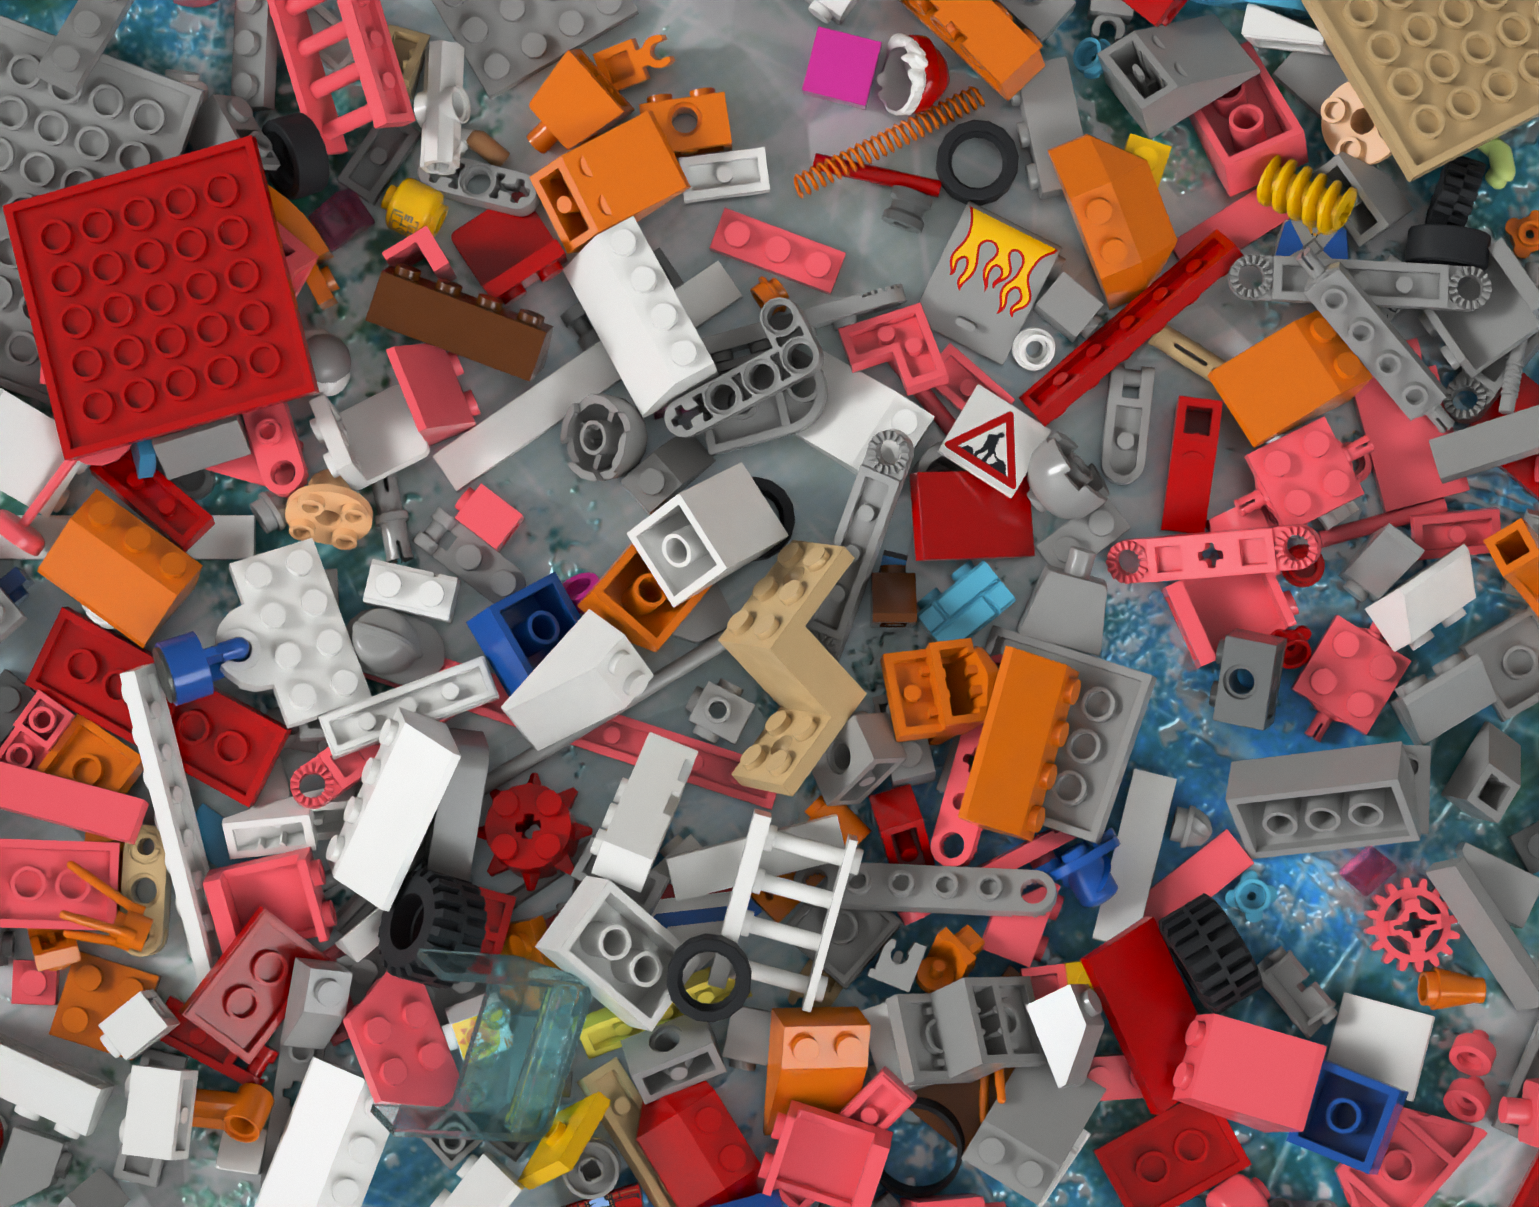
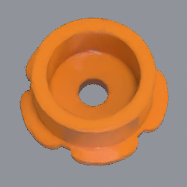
[750,276,789,316]

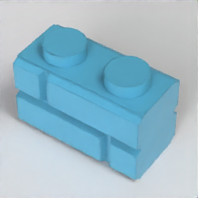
[917,560,1017,642]

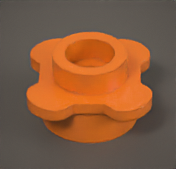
[1505,210,1539,259]

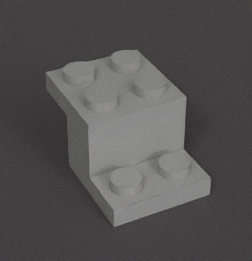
[886,976,1048,1085]

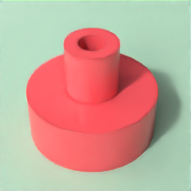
[1449,1030,1497,1076]
[1443,1076,1491,1123]

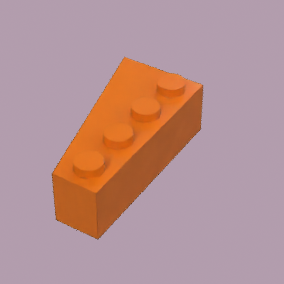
[898,0,1045,101]

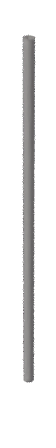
[321,630,727,893]

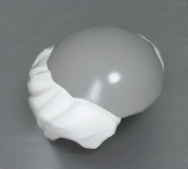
[304,328,351,397]

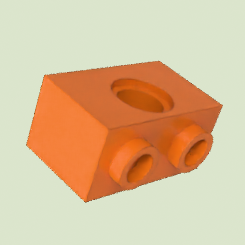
[639,87,732,159]

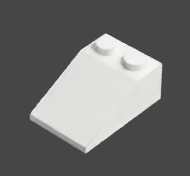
[793,351,935,476]
[501,609,654,751]

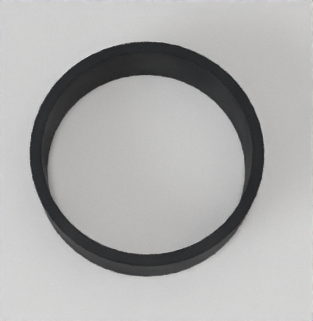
[880,1097,965,1198]

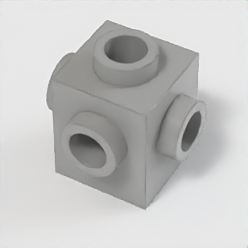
[685,678,755,745]

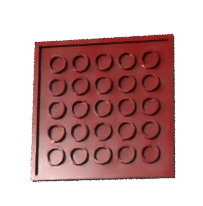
[2,135,320,461]

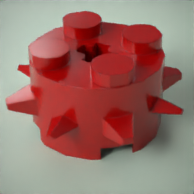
[477,773,593,892]

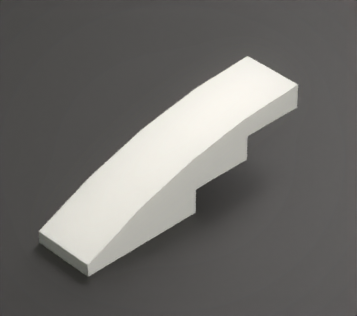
[222,781,363,860]

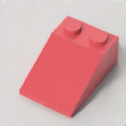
[1189,41,1309,197]
[386,343,481,447]

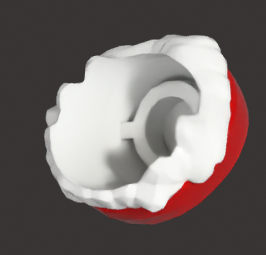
[876,33,950,116]

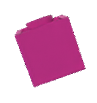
[802,26,882,110]

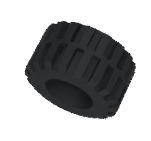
[378,868,487,989]
[1159,893,1262,1014]

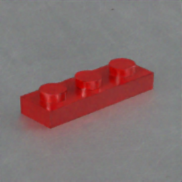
[89,448,215,553]

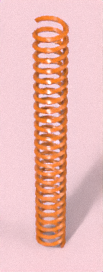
[794,86,985,199]

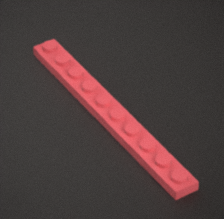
[363,658,777,810]

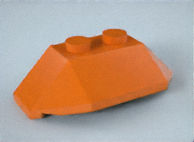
[1047,133,1178,310]

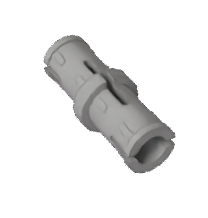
[371,473,414,564]

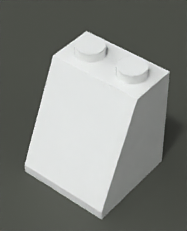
[0,388,88,518]
[626,462,789,608]

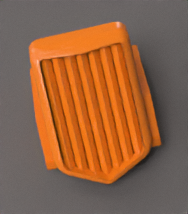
[880,638,999,746]

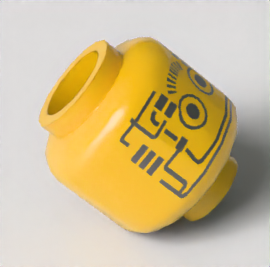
[381,178,449,237]

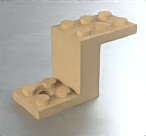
[718,540,867,797]

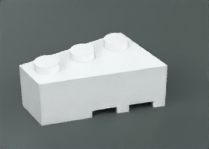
[590,732,698,893]

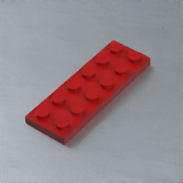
[25,606,292,808]

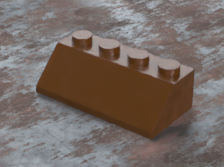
[365,263,554,382]

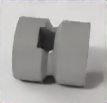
[563,1138,621,1200]

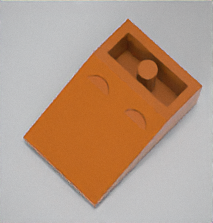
[529,111,691,254]

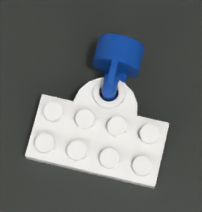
[153,538,372,729]

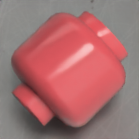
[1206,1174,1271,1207]

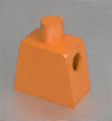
[526,49,635,154]

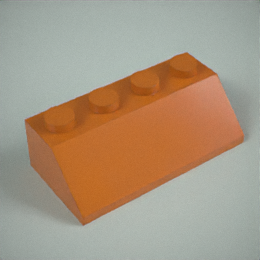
[958,646,1081,842]

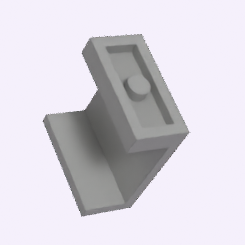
[1418,238,1539,378]

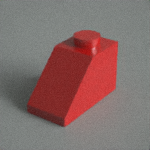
[868,784,935,866]

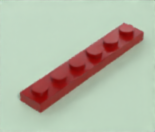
[1019,229,1244,427]

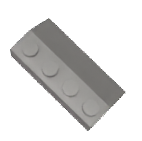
[1225,741,1421,859]

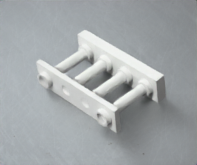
[708,809,864,1012]

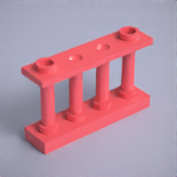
[267,0,416,155]

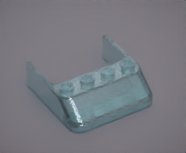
[370,948,592,1142]

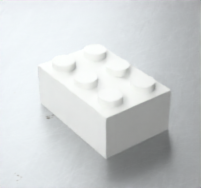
[535,876,702,1032]

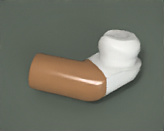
[460,128,510,167]

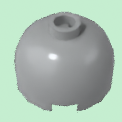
[560,394,648,481]
[1026,431,1109,520]

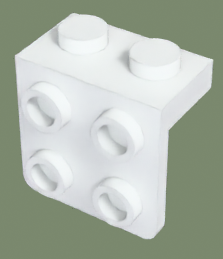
[309,385,430,492]

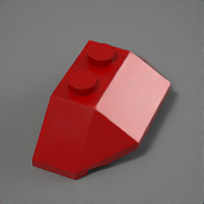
[635,1080,766,1207]

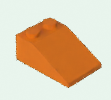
[1207,310,1373,448]
[763,1006,871,1135]

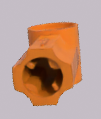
[192,1083,275,1143]

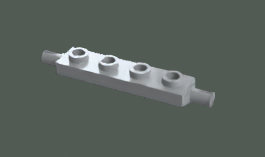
[1295,247,1455,433]

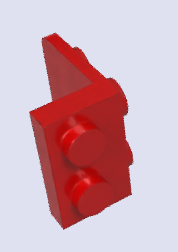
[451,191,568,306]

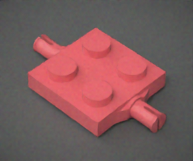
[1234,416,1374,525]
[1290,615,1411,743]

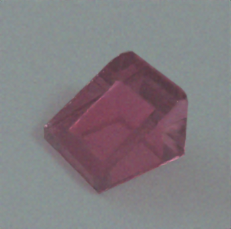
[308,189,375,252]
[1339,846,1397,897]

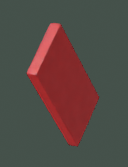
[1080,916,1198,1115]

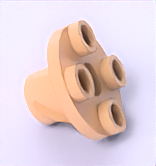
[1320,81,1392,165]
[285,469,373,550]

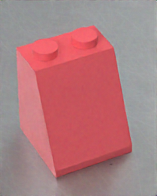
[1172,1013,1327,1133]

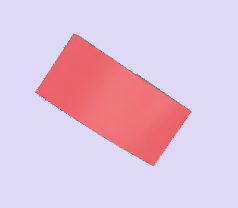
[0,689,75,770]

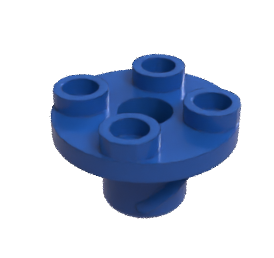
[1035,827,1121,908]

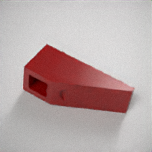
[1161,396,1223,534]

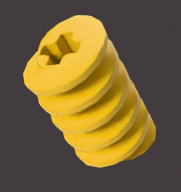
[1257,155,1358,236]

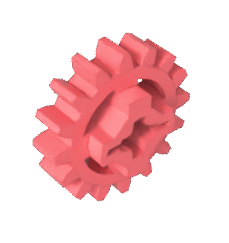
[1363,877,1460,972]

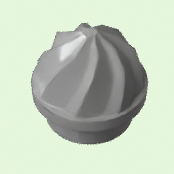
[250,490,288,534]
[1169,805,1212,848]

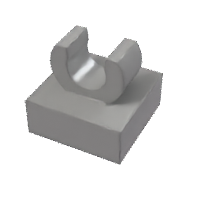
[1087,0,1134,42]

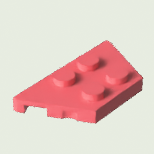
[343,971,472,1112]
[1334,1107,1488,1207]

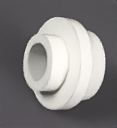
[1012,327,1056,371]

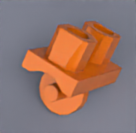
[915,925,985,993]

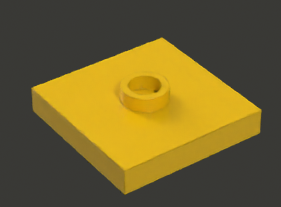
[517,1091,611,1190]

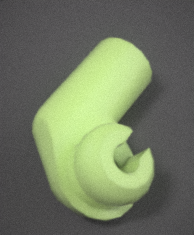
[1477,137,1516,189]

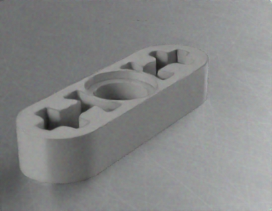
[417,157,540,217]

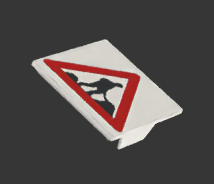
[937,384,1051,498]

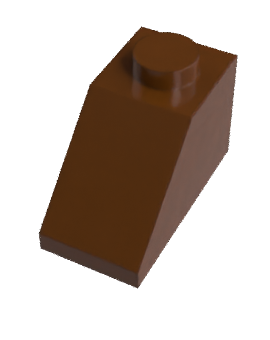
[870,565,917,628]

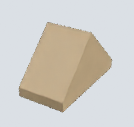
[388,24,430,100]

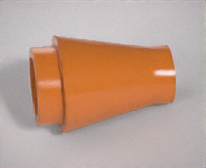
[1417,967,1486,1010]

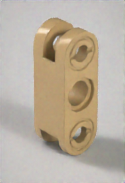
[120,825,172,957]

